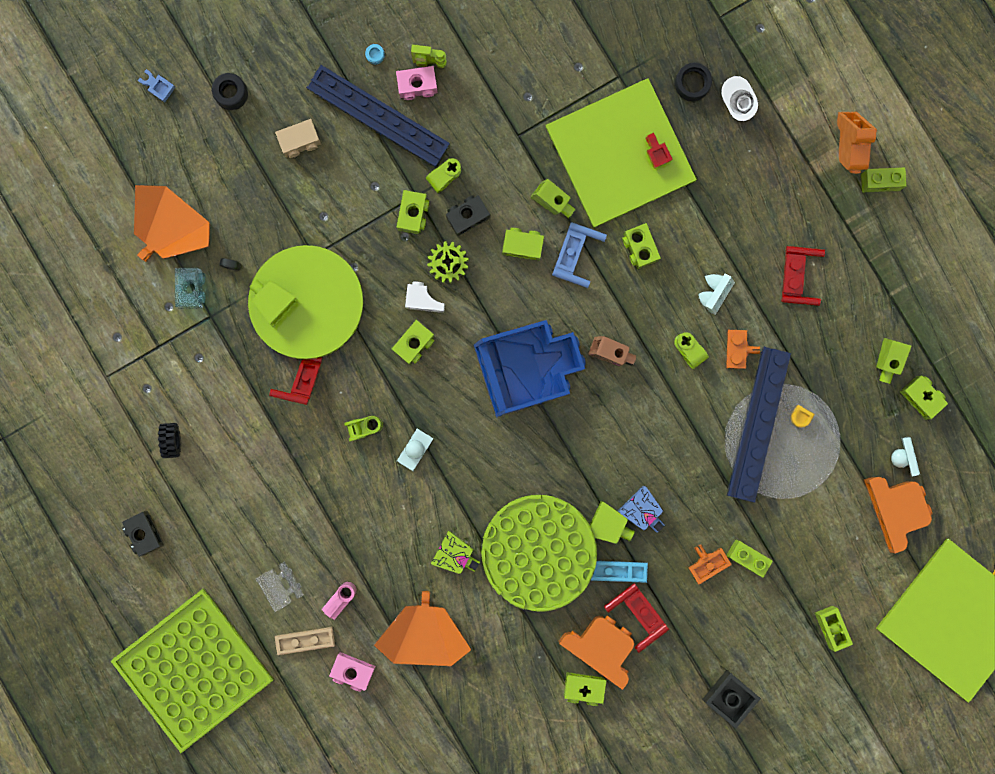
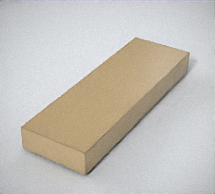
[275,626,336,655]

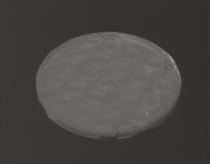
[725,384,840,499]

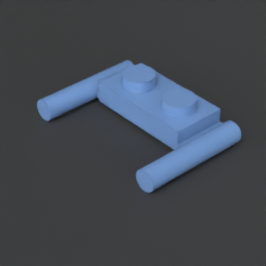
[552,222,607,288]

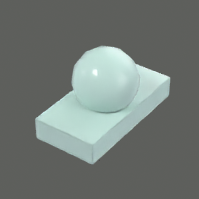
[397,428,433,471]
[891,437,920,476]

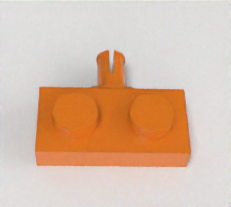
[726,330,760,369]
[688,544,732,585]

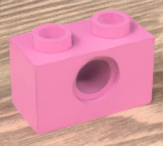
[396,66,438,100]
[329,652,376,692]

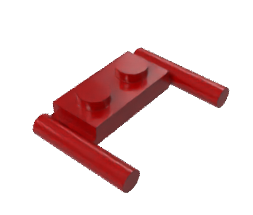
[781,246,825,306]
[269,357,323,405]
[604,583,670,653]

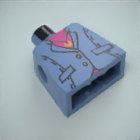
[617,486,665,533]

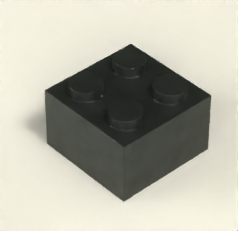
[702,670,761,729]

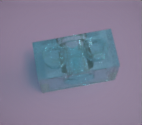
[175,268,205,309]

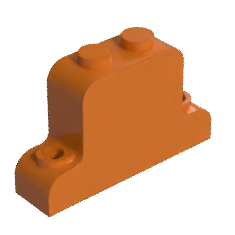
[837,112,877,174]
[864,477,932,553]
[558,615,634,690]

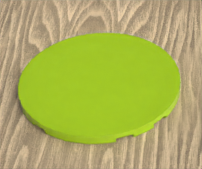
[248,245,363,359]
[481,495,597,612]

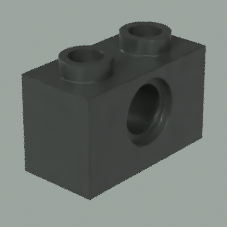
[446,195,490,237]
[122,511,164,557]

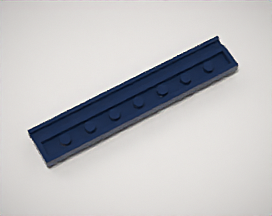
[306,65,450,168]
[726,346,791,503]

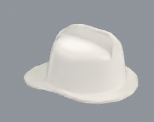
[721,76,758,121]

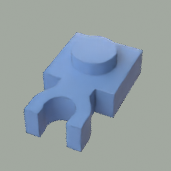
[138,69,176,103]

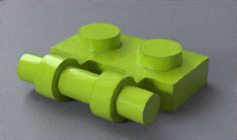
[411,45,447,68]

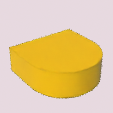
[791,405,815,428]

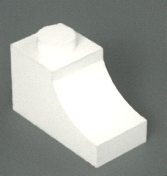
[405,282,445,313]

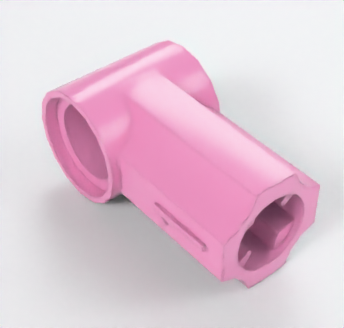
[322,582,357,620]

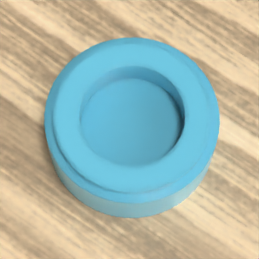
[365,44,385,65]

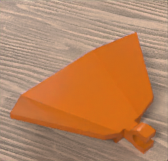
[134,185,210,262]
[374,591,472,666]

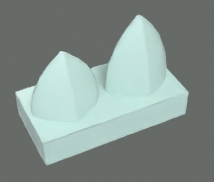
[699,274,735,315]

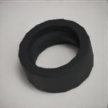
[675,62,712,101]

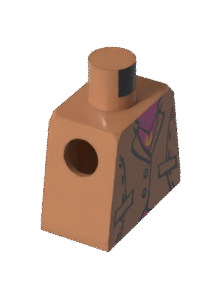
[588,336,636,366]

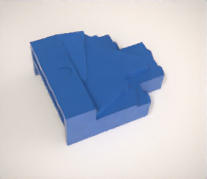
[474,320,585,418]

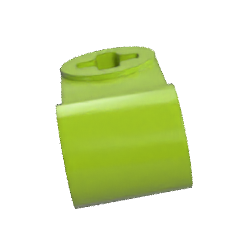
[425,158,461,193]
[674,332,709,369]
[344,416,383,442]

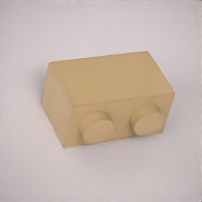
[275,119,321,158]

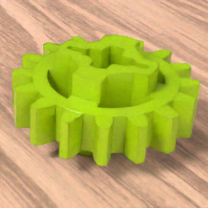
[427,241,469,284]

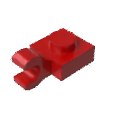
[645,133,673,169]

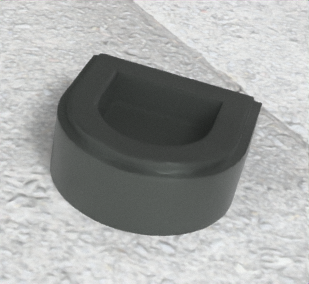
[219,258,241,271]

